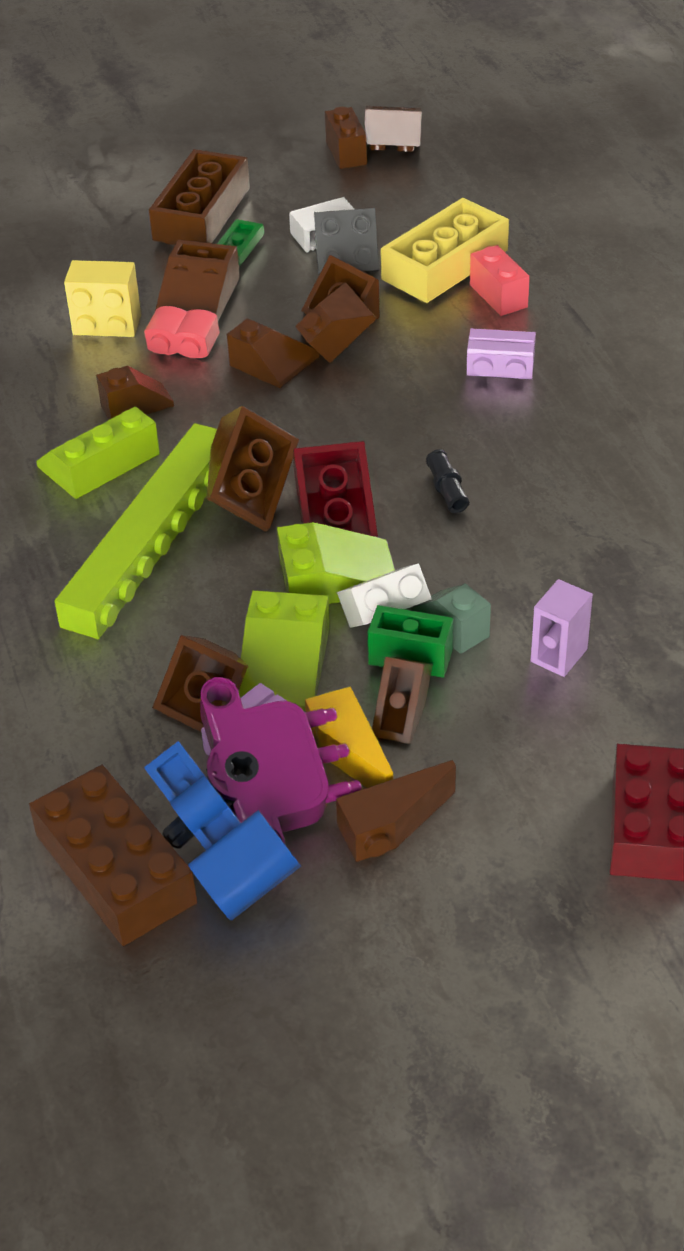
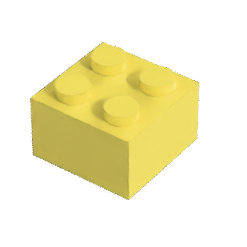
[64,260,141,337]

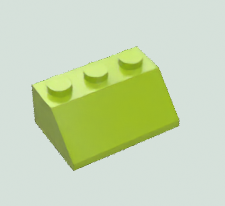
[36,406,160,499]

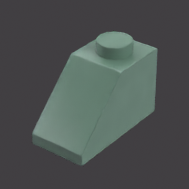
[412,583,491,654]

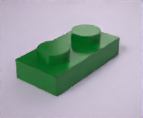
[217,219,264,266]

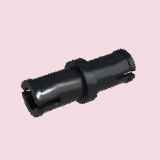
[426,449,470,513]

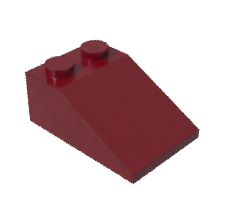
[293,441,378,537]

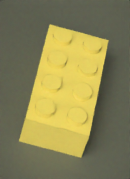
[381,198,509,303]

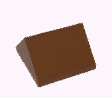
[301,255,380,319]

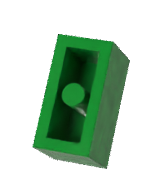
[368,605,453,678]

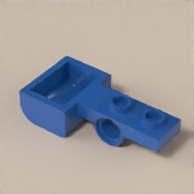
[144,741,301,921]

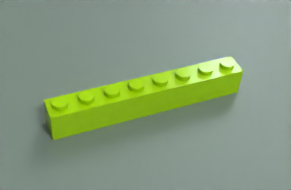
[54,423,217,640]

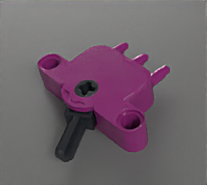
[162,677,362,849]

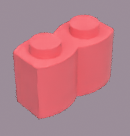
[144,306,220,358]

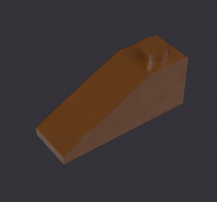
[336,760,456,862]

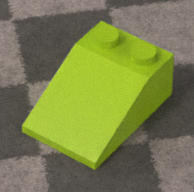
[277,522,395,604]
[238,590,330,711]

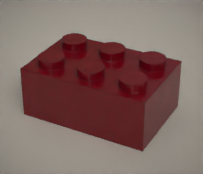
[610,744,684,881]

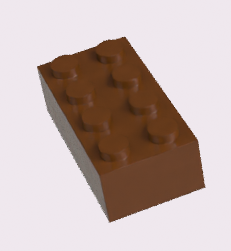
[149,149,250,245]
[29,764,197,947]

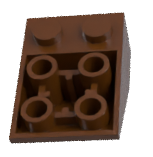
[155,240,240,321]

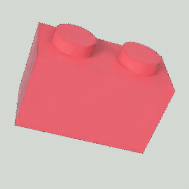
[470,245,530,316]

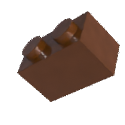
[325,107,367,169]

